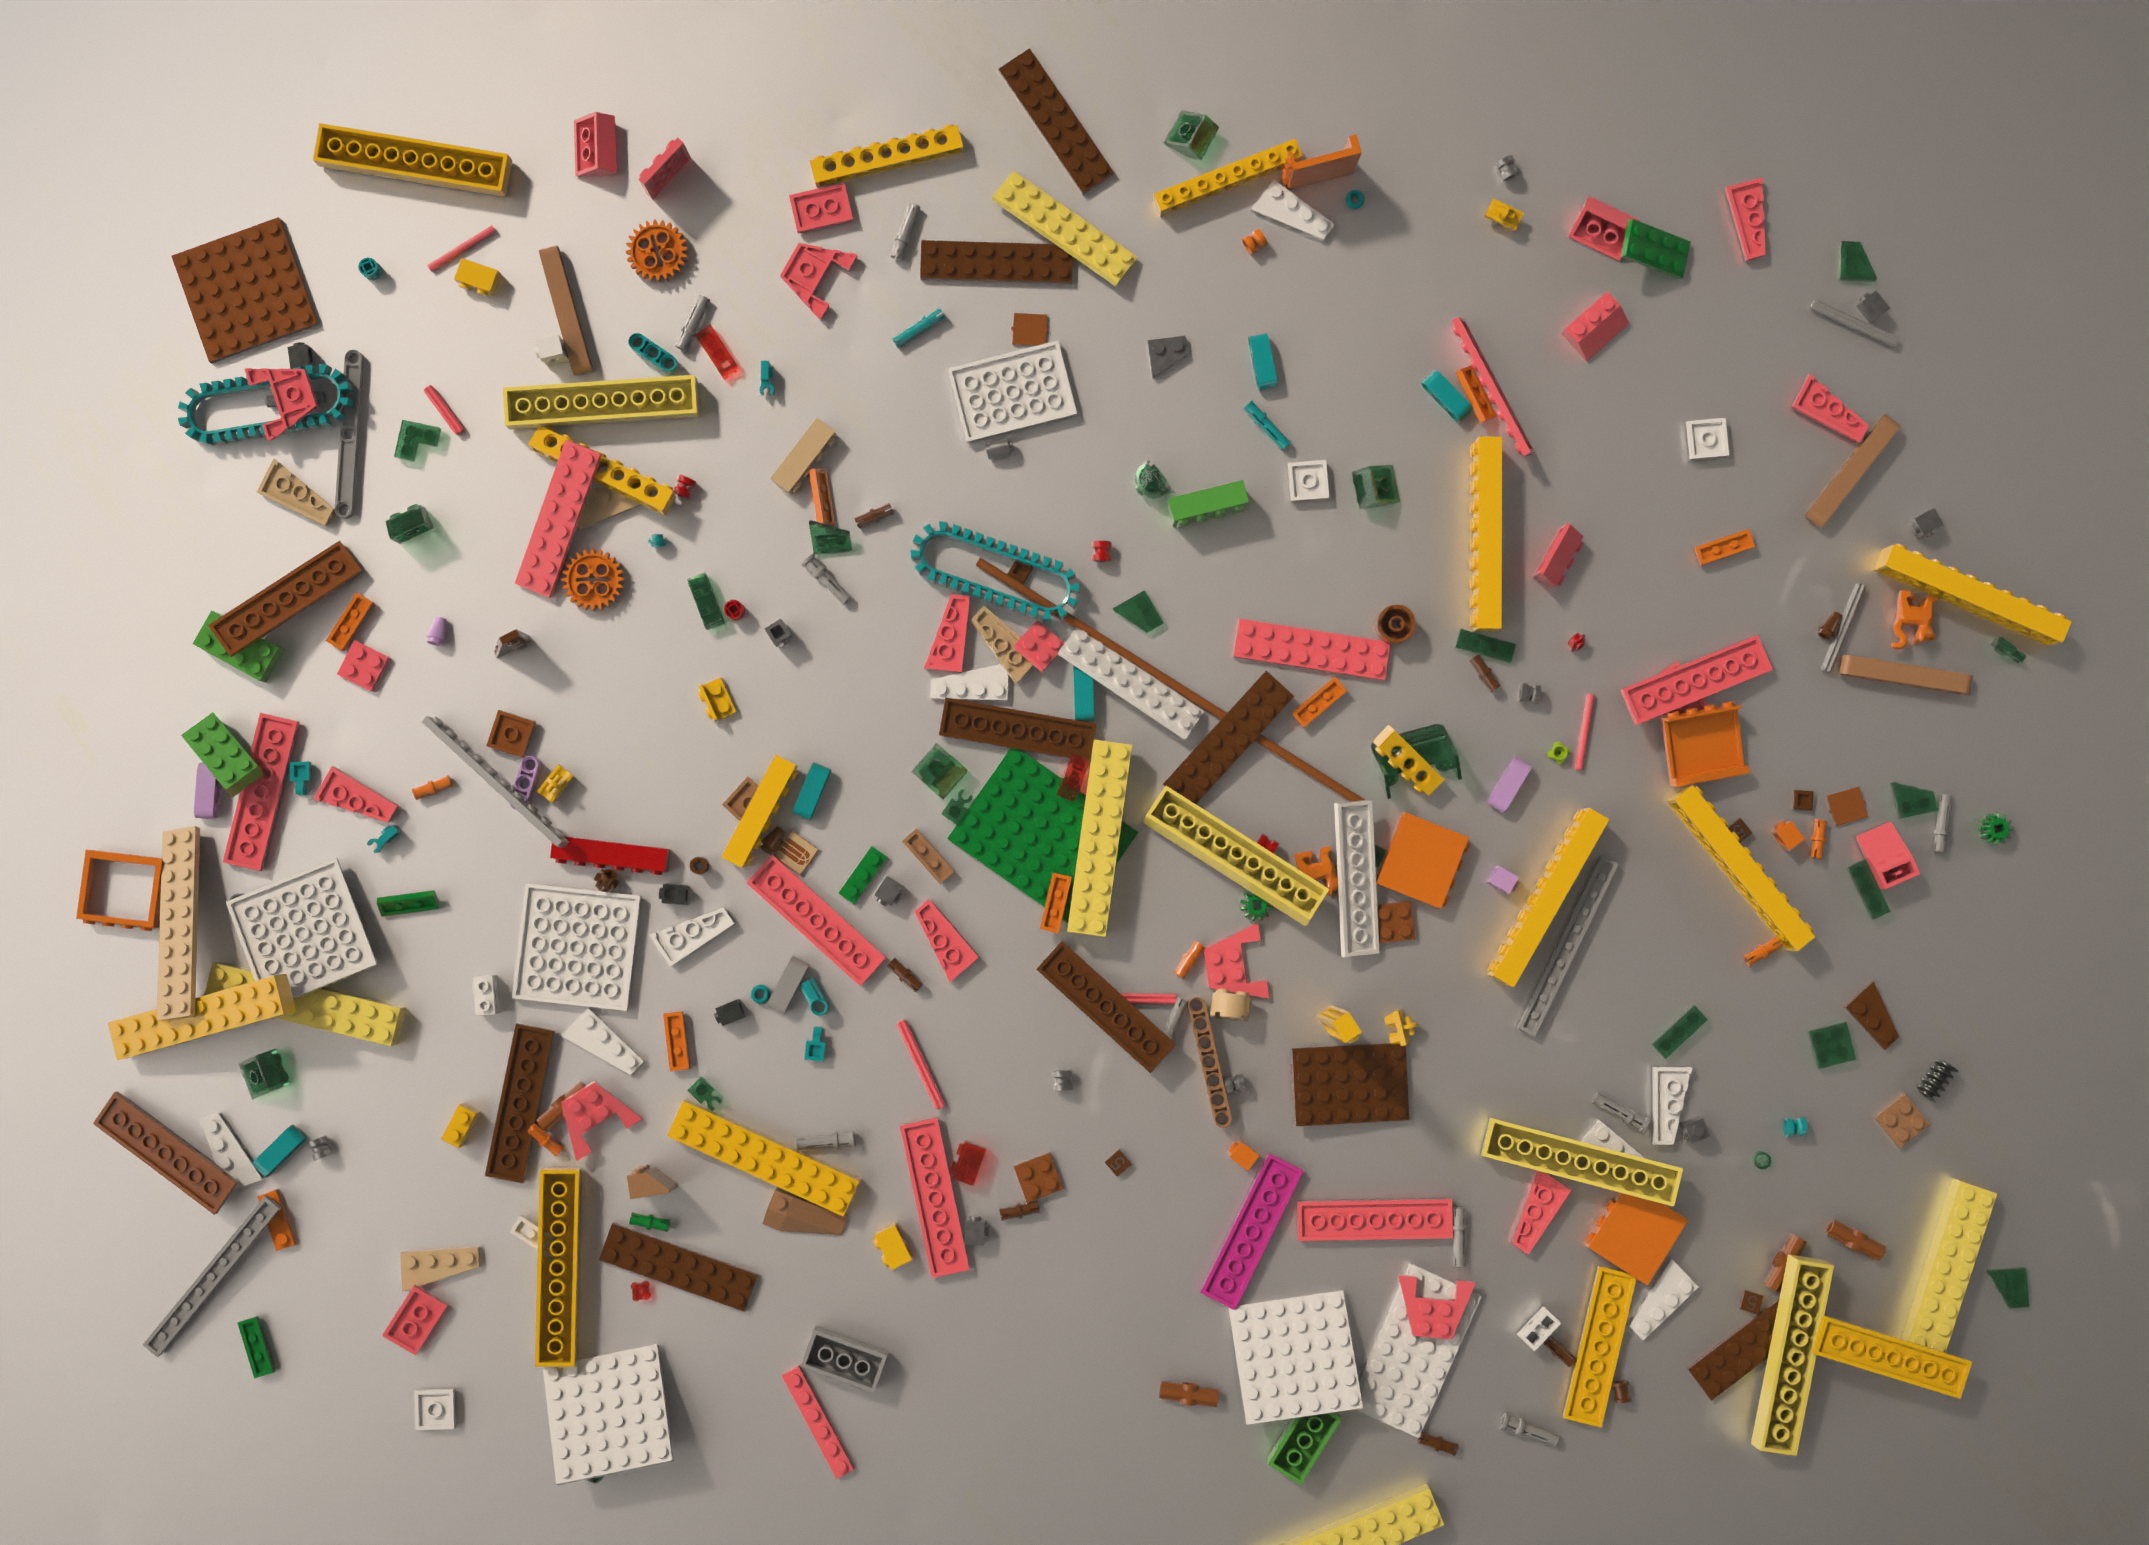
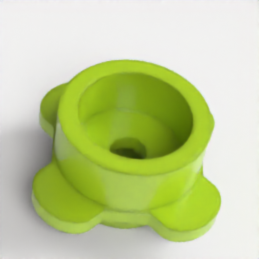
[1547,741,1570,764]

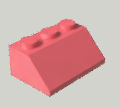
[574,112,617,177]
[1568,196,1640,261]
[1561,291,1629,362]
[1533,523,1584,588]

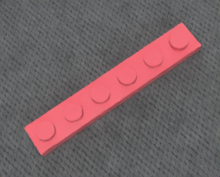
[782,1365,854,1479]

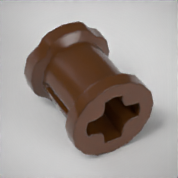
[690,857,709,874]
[1612,1380,1632,1403]

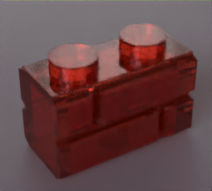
[1056,754,1090,801]
[950,1140,987,1186]

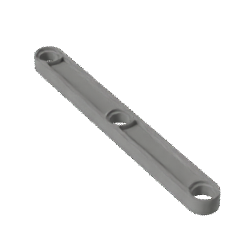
[335,349,364,519]

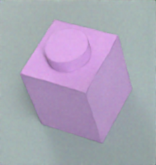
[1487,866,1519,894]

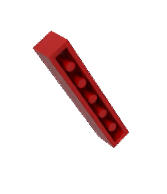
[550,837,670,875]

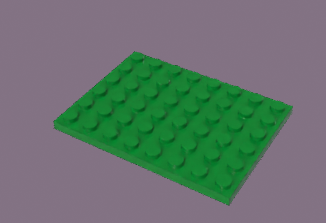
[947,748,1139,923]

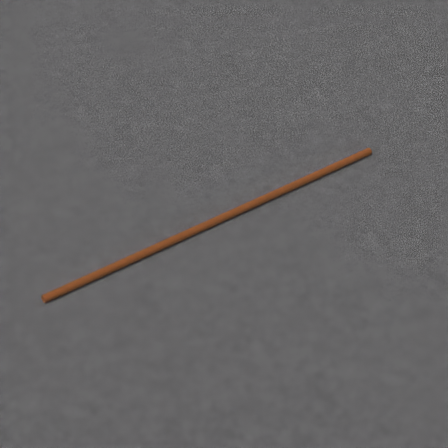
[976,557,1365,802]

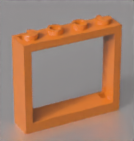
[76,850,163,931]

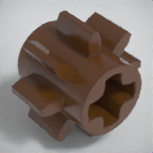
[594,869,619,893]

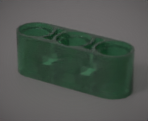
[687,572,725,630]

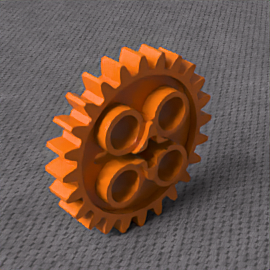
[626,219,688,282]
[561,548,625,611]

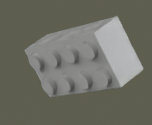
[801,1326,889,1393]

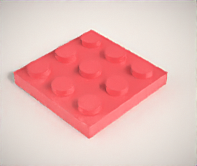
[638,138,691,200]

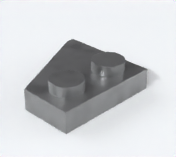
[1147,336,1188,378]

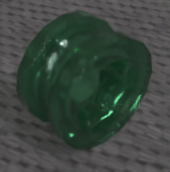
[1752,1151,1772,1170]

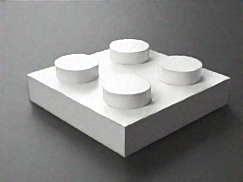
[1686,418,1729,460]
[1287,460,1329,502]
[414,1388,456,1430]

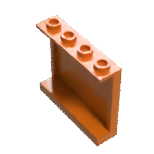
[1281,134,1362,190]
[1661,701,1750,787]
[1376,812,1470,909]
[1585,1192,1688,1286]

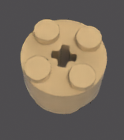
[1210,989,1251,1022]

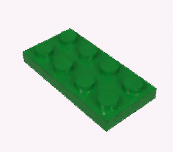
[1621,219,1691,279]

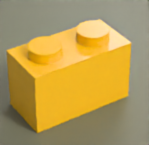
[454,258,502,296]
[441,1103,481,1148]
[873,1223,913,1270]

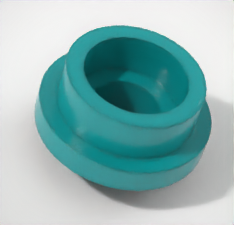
[1345,190,1365,209]
[648,534,667,547]
[751,985,771,1004]

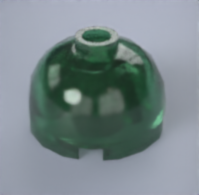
[1135,460,1171,499]

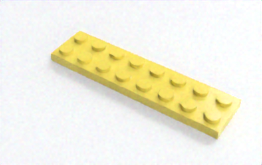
[991,170,1137,286]

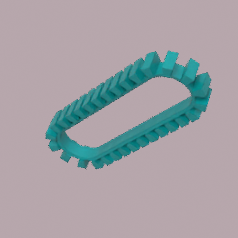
[177,364,354,446]
[910,521,1080,622]

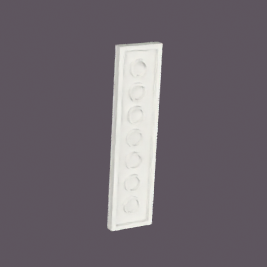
[1058,627,1204,740]
[1334,800,1379,957]

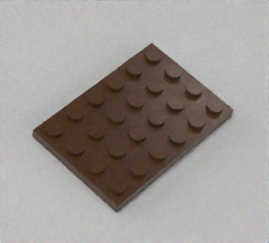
[1291,1043,1410,1126]

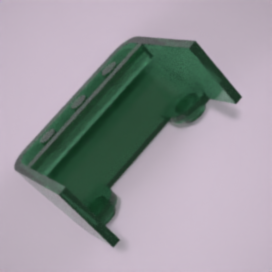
[1371,724,1462,799]

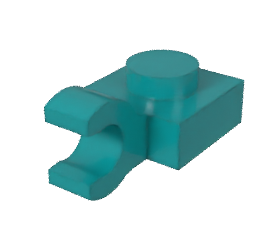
[760,361,775,396]
[290,761,311,795]
[367,825,403,853]
[804,1026,826,1062]

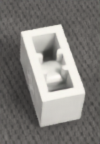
[535,335,569,366]
[473,975,500,1016]
[1517,1306,1561,1351]

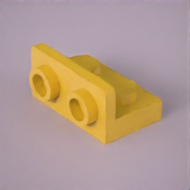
[697,677,737,722]

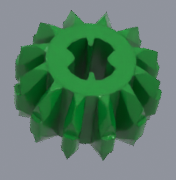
[1978,812,2013,845]
[1240,892,1273,921]

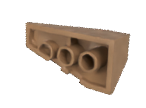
[762,1187,848,1235]

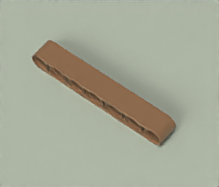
[539,245,593,375]
[1805,414,1901,528]
[1839,655,1973,695]
[1188,996,1232,1128]

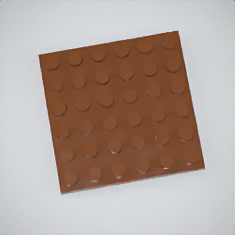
[171,217,319,363]

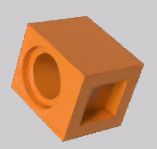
[1771,820,1805,851]
[1228,1140,1260,1171]

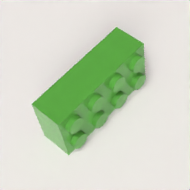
[1167,480,1249,528]
[193,610,285,683]
[181,712,264,798]
[1266,1412,1342,1485]

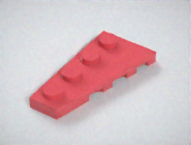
[313,766,399,823]
[1512,1171,1571,1255]

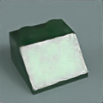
[1163,110,1219,160]
[1352,465,1400,509]
[385,504,434,544]
[911,743,968,799]
[239,1049,290,1100]

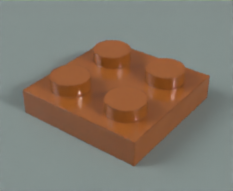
[486,710,536,758]
[1377,901,1415,943]
[1013,1152,1063,1203]

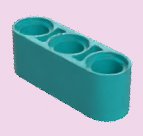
[628,333,679,375]
[1248,333,1278,390]
[1421,370,1473,423]
[1073,665,1094,721]
[792,762,831,821]
[252,1124,307,1178]

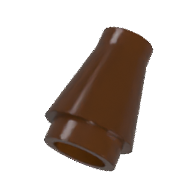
[1818,611,1843,641]
[759,826,786,855]

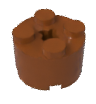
[1375,605,1416,645]

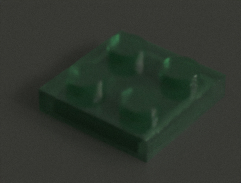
[1807,1022,1856,1069]

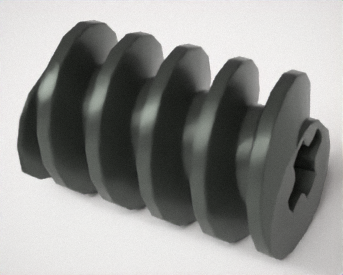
[1916,1060,1958,1103]

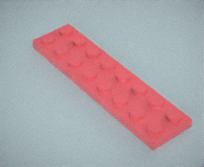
[1452,317,1535,456]
[515,440,603,598]
[1233,619,1390,680]
[1620,635,1773,726]
[223,713,299,871]
[746,854,886,986]
[900,1117,970,1278]
[1297,1199,1453,1241]

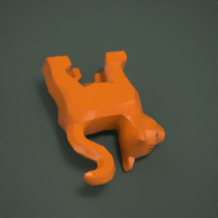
[1891,590,1938,650]
[1294,846,1338,909]

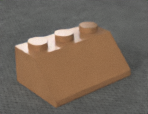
[627,1164,678,1199]

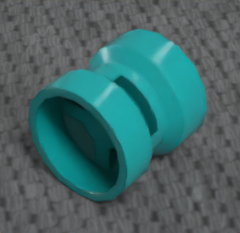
[358,257,382,281]
[1783,1117,1808,1137]

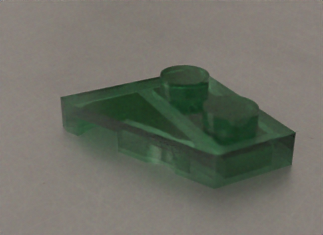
[1838,241,1877,282]
[809,520,852,554]
[1113,590,1164,633]
[1890,782,1938,819]
[1987,1267,2029,1308]

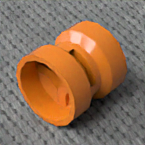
[1242,228,1268,255]

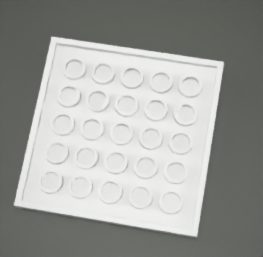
[226,858,378,999]
[512,883,641,1011]
[1228,1290,1363,1425]
[543,1344,674,1485]

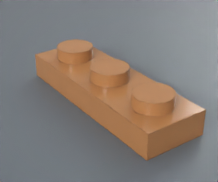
[902,829,955,884]

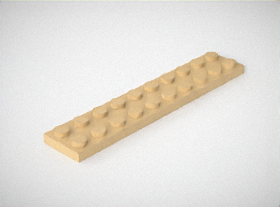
[157,826,200,1022]

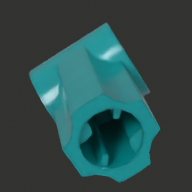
[799,978,830,1016]

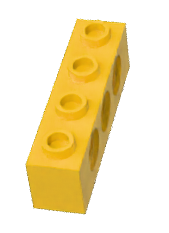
[1373,725,1445,796]

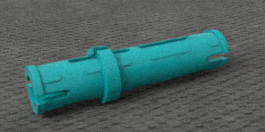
[892,307,946,349]
[1243,401,1291,450]

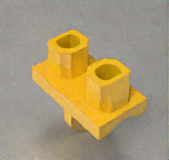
[1484,198,1524,231]
[537,764,574,803]
[1384,1009,1418,1046]

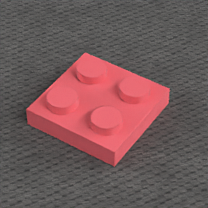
[1013,620,1064,672]
[337,640,390,692]

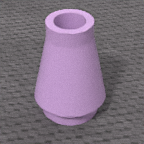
[426,616,447,646]

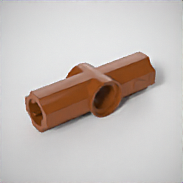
[536,1081,586,1132]
[1825,1219,1886,1261]
[1763,1233,1807,1293]
[1159,1381,1219,1407]

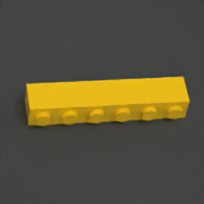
[721,754,799,868]

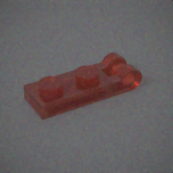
[695,324,740,380]

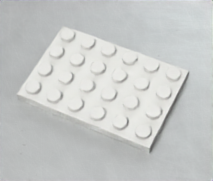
[948,341,1077,443]

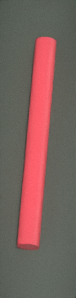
[427,225,496,272]
[1575,694,1595,770]

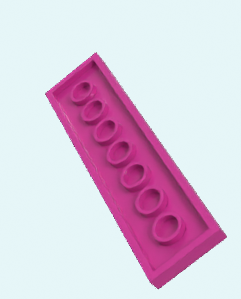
[1200,1153,1303,1310]

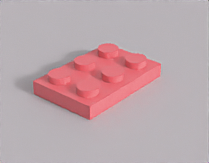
[789,182,854,234]
[382,1284,448,1355]

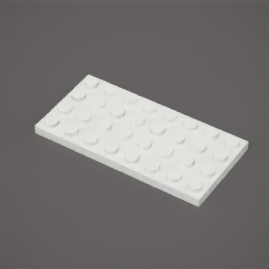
[1357,1263,1482,1438]

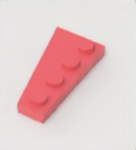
[1725,177,1766,261]
[1791,373,1869,443]
[924,594,971,673]
[914,899,979,982]

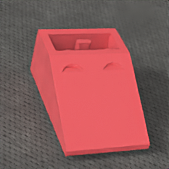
[1855,821,1920,889]

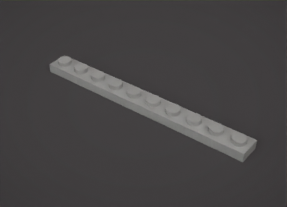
[422,716,569,848]
[1517,855,1619,1036]
[143,1195,282,1357]

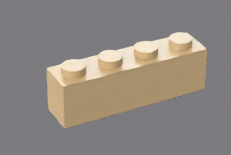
[770,418,837,495]

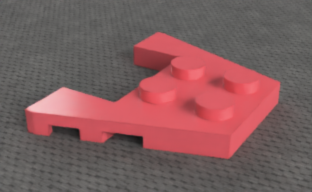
[780,243,858,320]
[244,368,319,441]
[1203,923,1269,998]
[561,1081,641,1161]
[1398,1275,1475,1339]

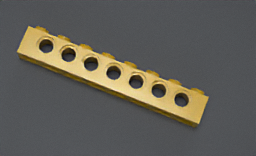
[810,124,964,188]
[1153,138,1303,217]
[528,425,676,516]
[1317,1005,1362,1044]

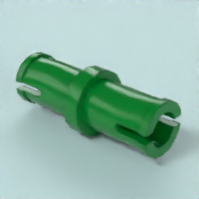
[629,1212,670,1232]

